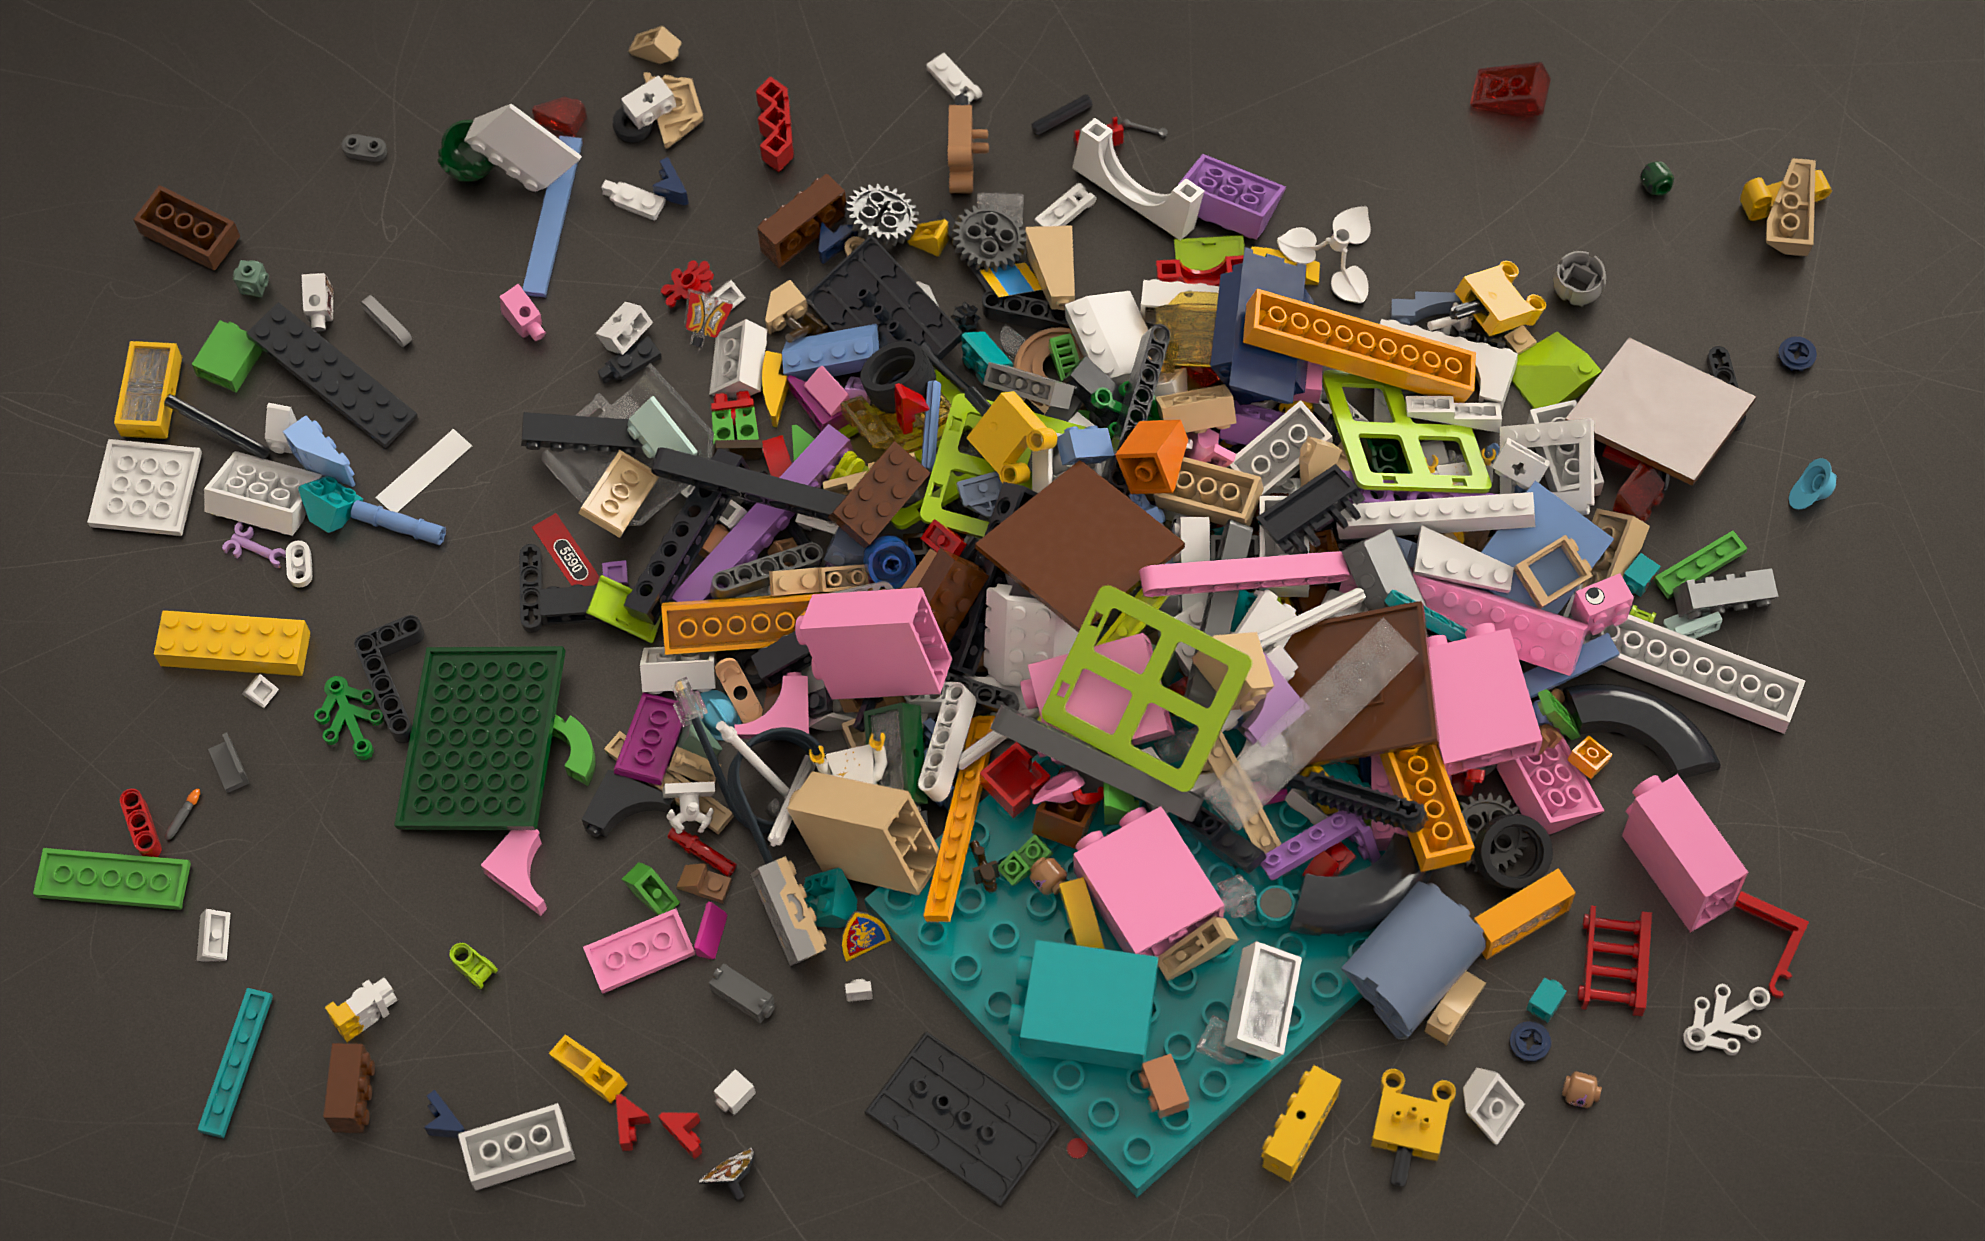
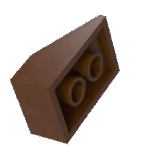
[1031,767,1102,849]

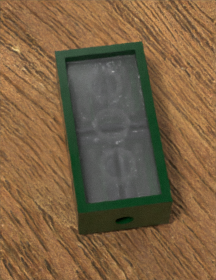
[864,702,928,806]

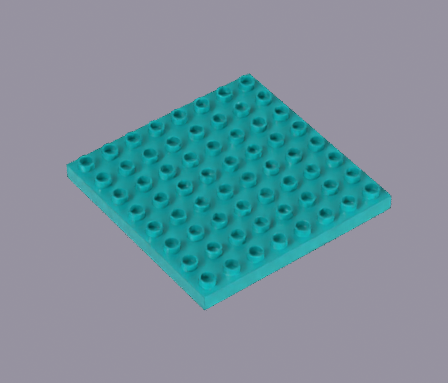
[864,671,1379,1197]

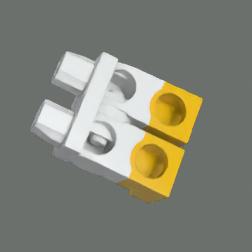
[325,978,397,1042]

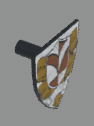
[698,1148,755,1200]

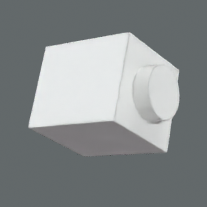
[714,1069,756,1115]

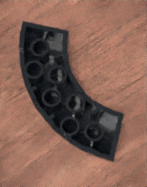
[1562,683,1721,779]
[1289,832,1434,937]

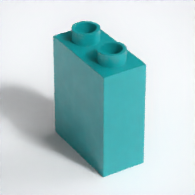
[1008,940,1158,1071]

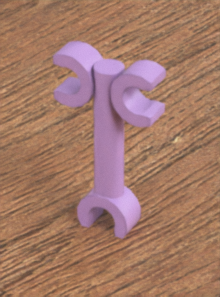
[222,522,286,568]

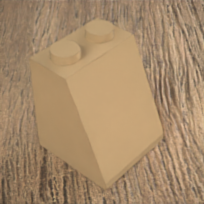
[1192,632,1274,712]

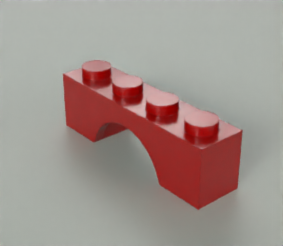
[1156,255,1244,286]

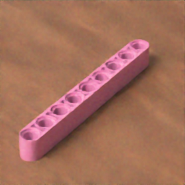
[1139,551,1351,597]

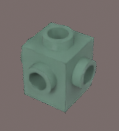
[233,260,269,297]

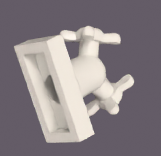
[662,782,715,834]

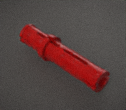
[667,827,737,877]

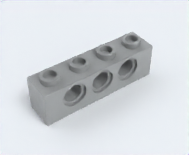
[983,362,1075,409]

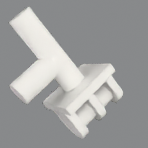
[1427,302,1473,336]

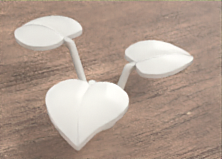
[1277,206,1371,304]

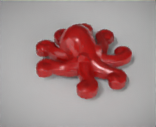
[661,260,714,308]

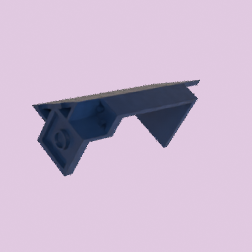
[1210,247,1314,405]

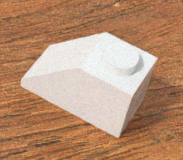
[265,403,297,454]

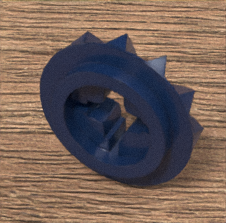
[1778,336,1817,372]
[1510,1021,1551,1062]

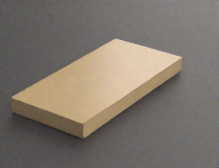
[578,450,659,538]

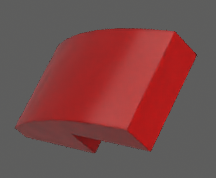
[762,435,792,478]

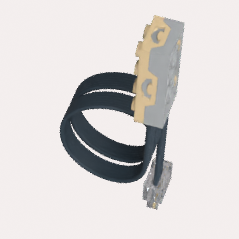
[672,677,827,966]

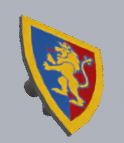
[841,911,891,962]

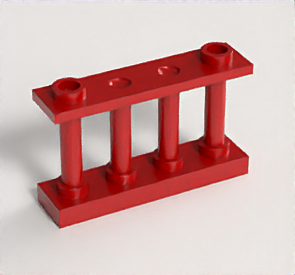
[1578,906,1652,1016]

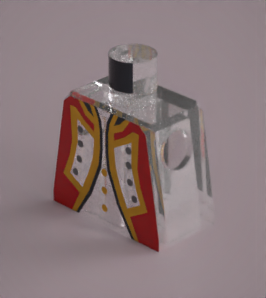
[684,289,733,347]

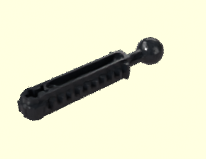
[1261,760,1428,833]

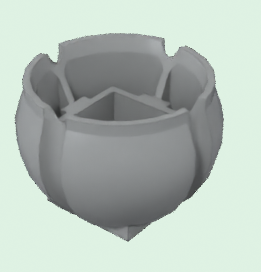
[1552,251,1607,307]

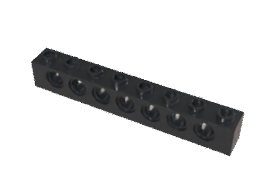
[623,448,750,625]
[947,482,1038,677]

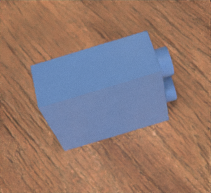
[1468,481,1614,615]

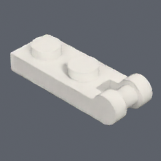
[926,53,982,105]
[1035,183,1097,227]

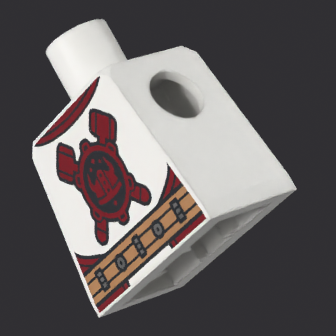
[302,273,333,332]

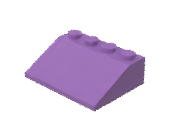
[1178,154,1286,240]

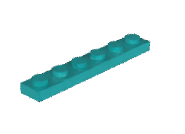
[197,988,273,1138]

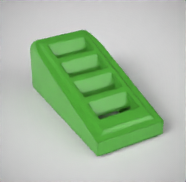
[1048,333,1080,382]

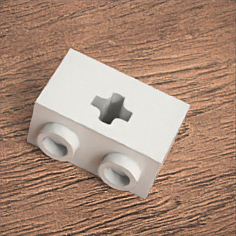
[621,76,676,129]
[595,302,653,355]
[1492,438,1550,490]

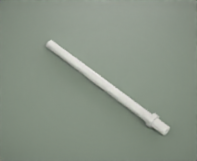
[716,721,789,798]

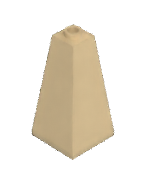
[1026,225,1075,310]

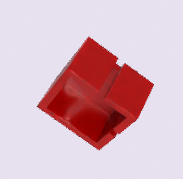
[979,742,1050,818]

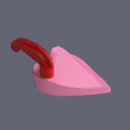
[1032,771,1104,805]

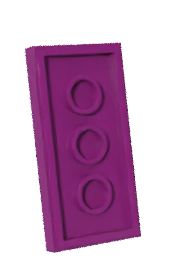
[614,692,688,786]

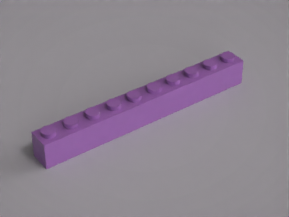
[671,424,853,602]

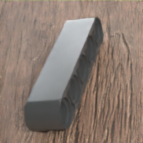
[710,542,823,599]

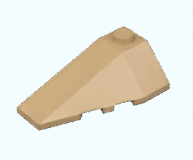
[1583,509,1650,588]

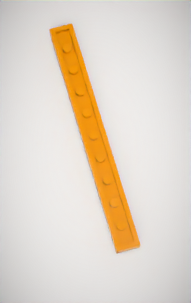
[923,715,996,922]

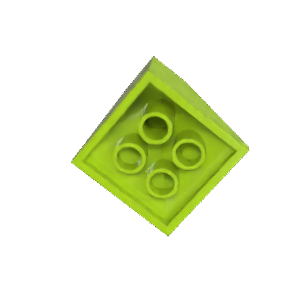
[1511,332,1602,409]

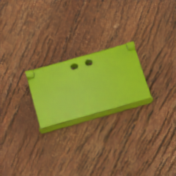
[1174,235,1244,270]
[586,575,662,643]

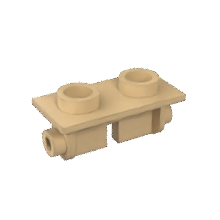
[668,747,721,783]

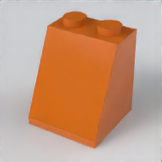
[1115,419,1188,494]

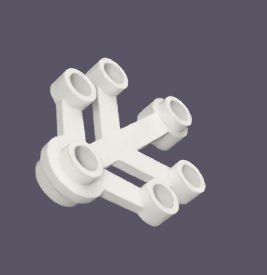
[1683,984,1770,1055]

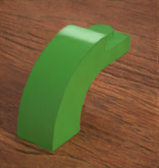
[552,715,596,786]

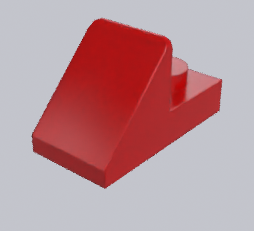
[895,383,929,435]
[921,519,967,556]
[1302,841,1356,877]
[616,1094,651,1151]
[658,1113,702,1160]

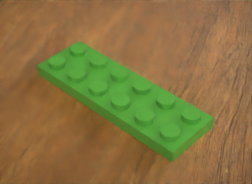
[33,848,191,910]

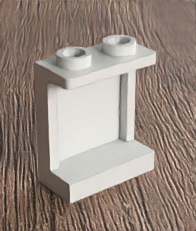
[1229,589,1297,651]

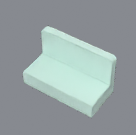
[1663,611,1723,639]

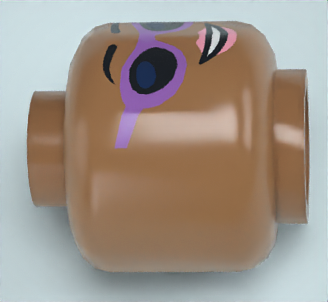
[1030,857,1067,895]
[1562,1072,1602,1108]

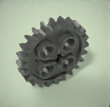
[845,184,919,246]
[951,204,1026,272]
[1459,793,1529,872]

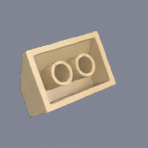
[1155,384,1237,434]

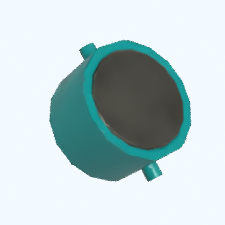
[1256,885,1295,928]

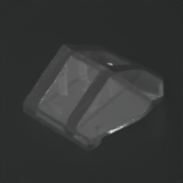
[1195,1015,1247,1064]

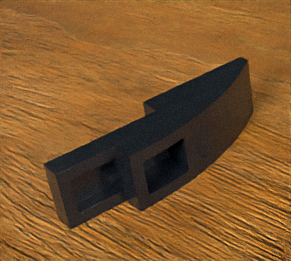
[1178,806,1267,874]

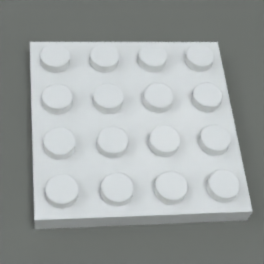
[87,439,202,536]

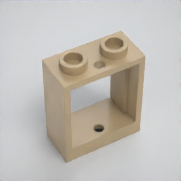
[1514,535,1592,609]

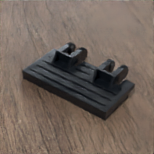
[1256,464,1365,554]

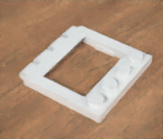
[1500,419,1594,515]

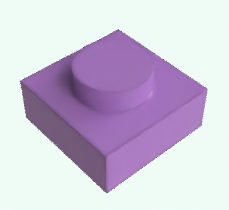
[602,561,629,586]

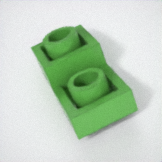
[998,834,1054,886]

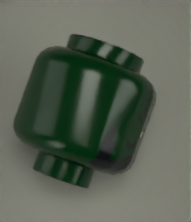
[1640,161,1674,196]

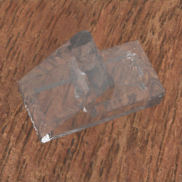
[1154,726,1199,764]

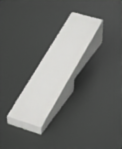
[1405,396,1502,433]

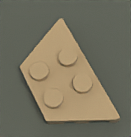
[643,72,704,149]

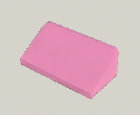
[804,366,850,417]

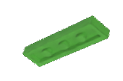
[1654,531,1748,599]
[1537,689,1581,740]

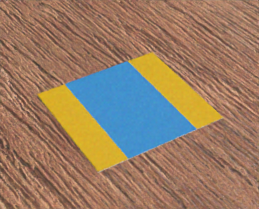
[979,262,1042,297]

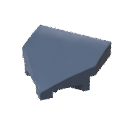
[956,472,1003,518]

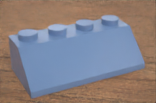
[782,324,879,382]

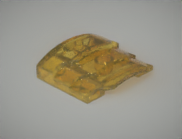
[1151,291,1218,373]
[841,392,951,453]

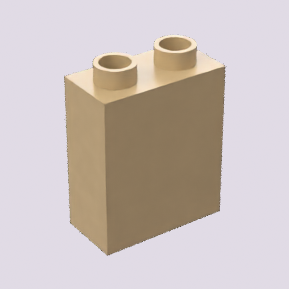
[787,771,939,895]

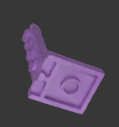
[1260,810,1380,880]

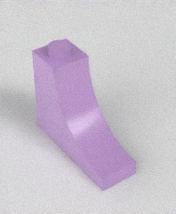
[1242,652,1308,747]

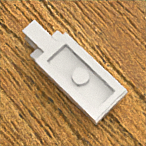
[601,180,666,221]

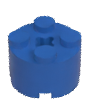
[863,535,916,589]

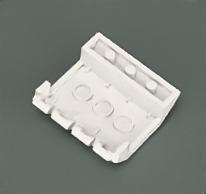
[984,584,1078,687]

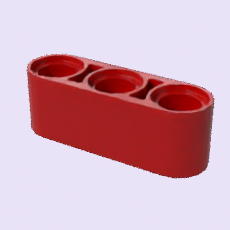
[120,789,162,857]

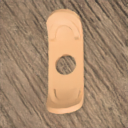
[715,658,763,724]

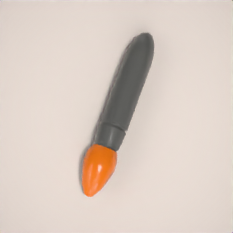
[165,789,200,840]

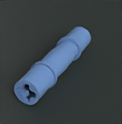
[351,500,446,545]

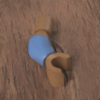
[1532,688,1565,755]

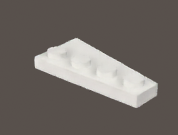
[1413,526,1514,593]

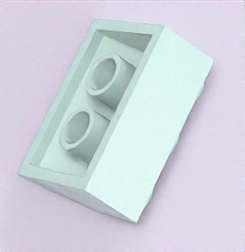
[627,396,698,459]

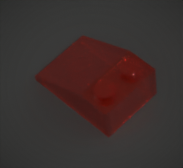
[1470,62,1551,117]

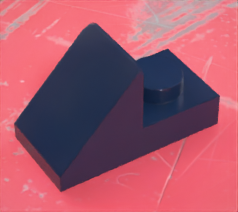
[653,157,689,205]
[819,223,858,264]
[425,1090,466,1138]

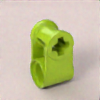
[450,943,498,989]

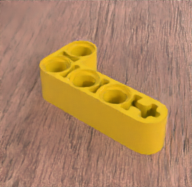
[1740,170,1832,221]

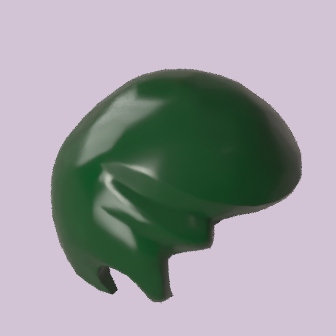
[437,120,496,182]

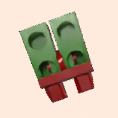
[711,390,759,444]

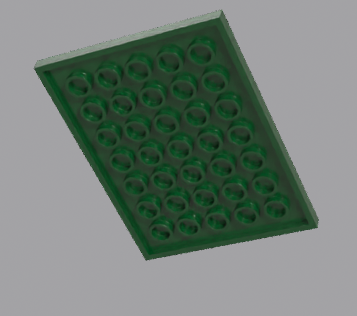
[394,646,566,830]

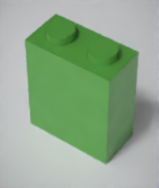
[191,320,263,393]

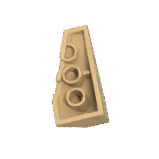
[1766,158,1816,256]

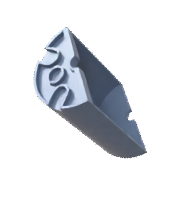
[1341,881,1486,1040]

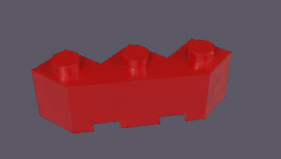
[756,76,794,172]

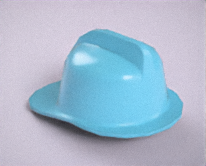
[1789,458,1837,510]
[693,690,741,741]

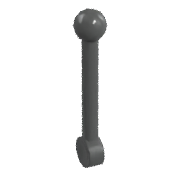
[1122,119,1168,138]

